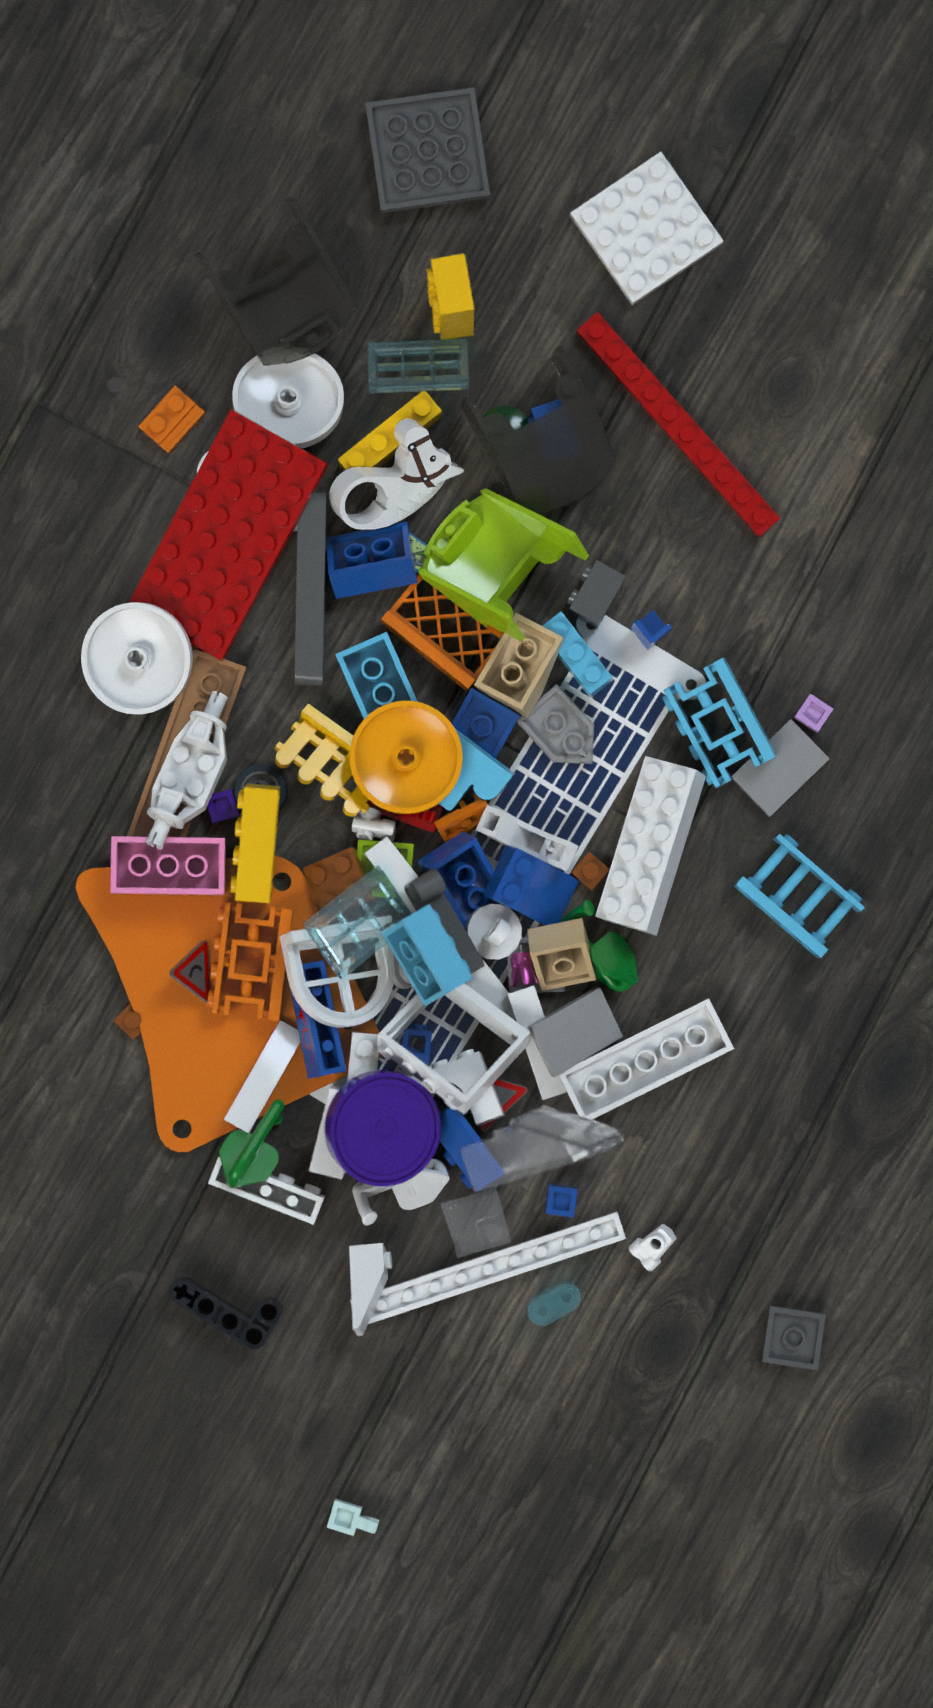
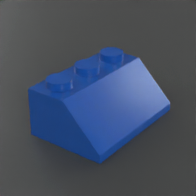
[326,522,418,599]
[439,1106,505,1191]

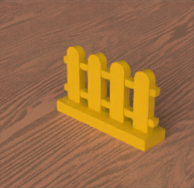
[275,704,370,817]

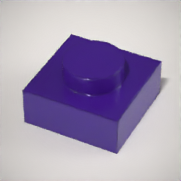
[207,789,240,824]

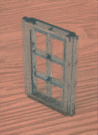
[368,339,469,394]

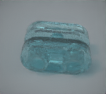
[527,1280,581,1326]

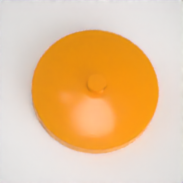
[350,701,463,814]

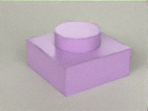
[794,694,833,733]

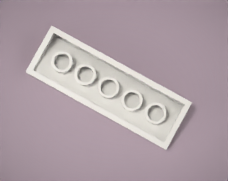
[559,998,734,1124]

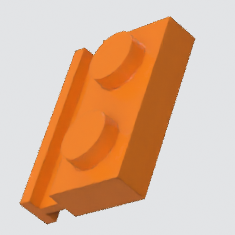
[138,386,206,455]

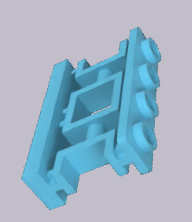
[662,658,777,788]

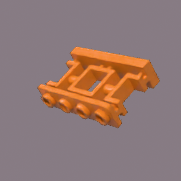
[207,901,293,1021]

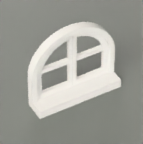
[279,915,394,1028]

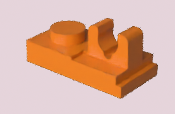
[434,793,488,842]

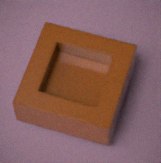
[571,852,610,891]
[113,1003,141,1040]

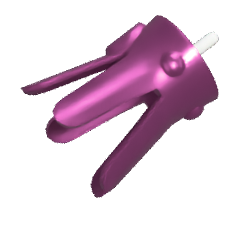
[510,945,539,987]

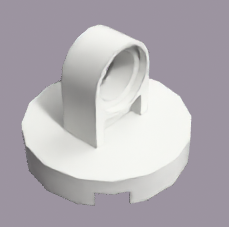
[466,904,522,959]

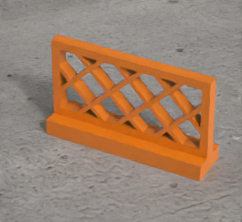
[381,574,503,692]

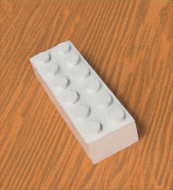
[595,756,706,936]

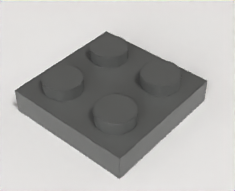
[761,1305,826,1370]

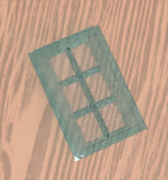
[303,866,412,979]

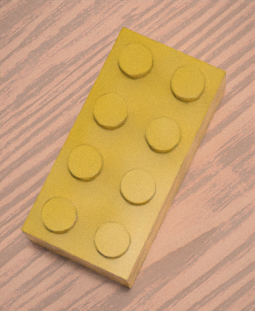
[426,254,474,341]
[231,783,281,903]

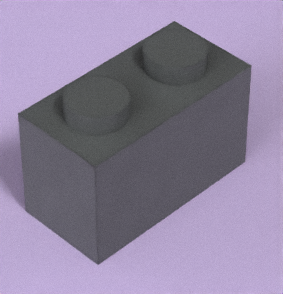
[567,560,626,629]

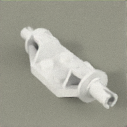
[145,691,228,849]

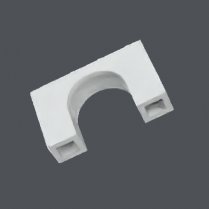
[405,1049,505,1126]

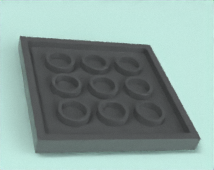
[365,87,490,213]

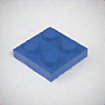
[451,687,520,759]

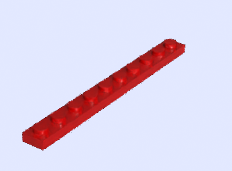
[576,312,780,538]

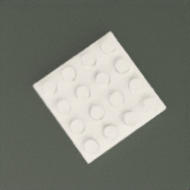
[570,152,724,305]

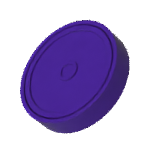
[325,1070,441,1187]

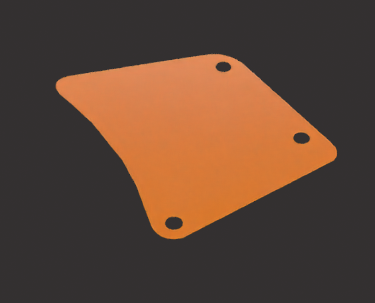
[76,856,381,1152]

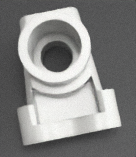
[352,808,396,842]
[629,1224,676,1271]

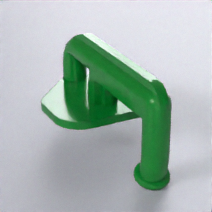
[559,900,638,992]
[219,1099,284,1188]

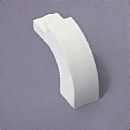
[476,805,579,872]

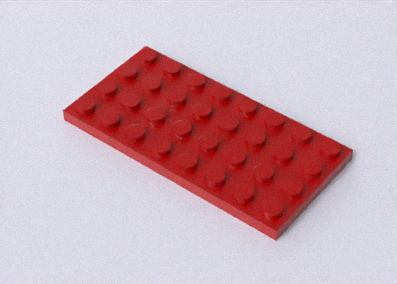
[129,409,329,661]

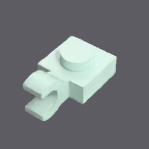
[327,1499,379,1536]

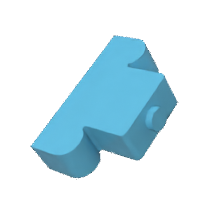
[439,729,515,810]

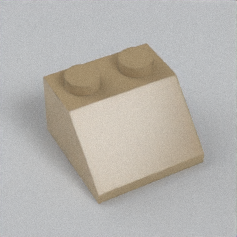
[527,918,596,991]

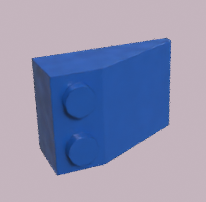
[418,831,499,932]
[483,845,579,926]

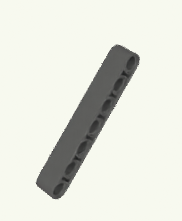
[295,493,327,686]

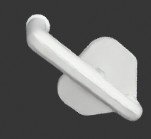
[352,1158,450,1225]

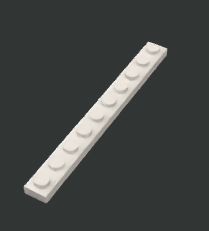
[350,1211,626,1324]

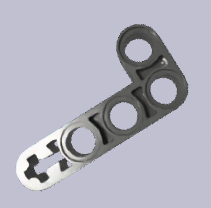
[404,868,484,974]

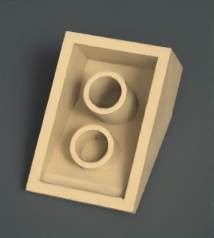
[474,613,564,718]

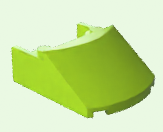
[419,488,589,642]

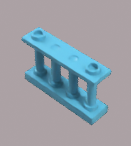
[733,834,865,958]

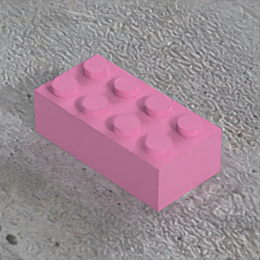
[110,836,227,895]

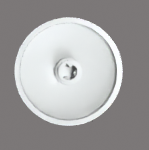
[232,348,344,448]
[81,602,193,714]

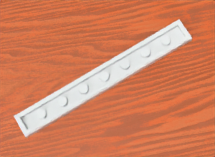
[365,837,516,1020]

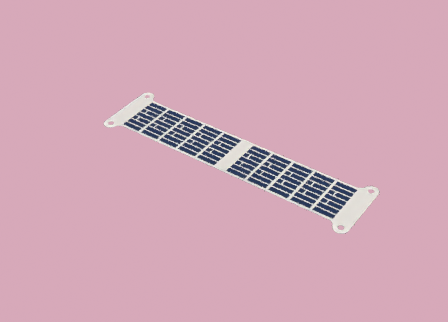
[309,615,706,1104]

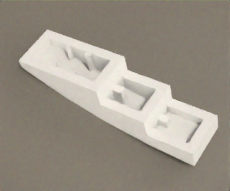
[507,985,567,1100]
[224,1020,300,1133]

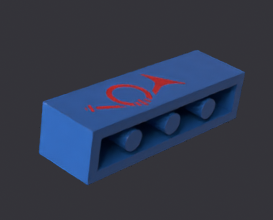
[289,960,346,1079]

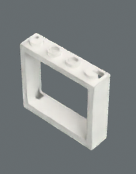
[377,983,530,1114]

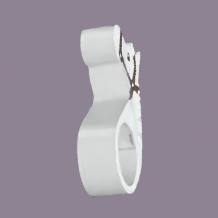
[329,418,464,530]

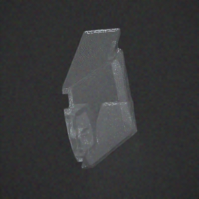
[461,1104,625,1192]

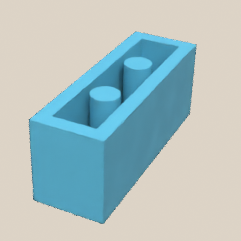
[543,612,613,698]

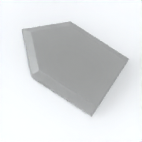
[517,684,594,764]

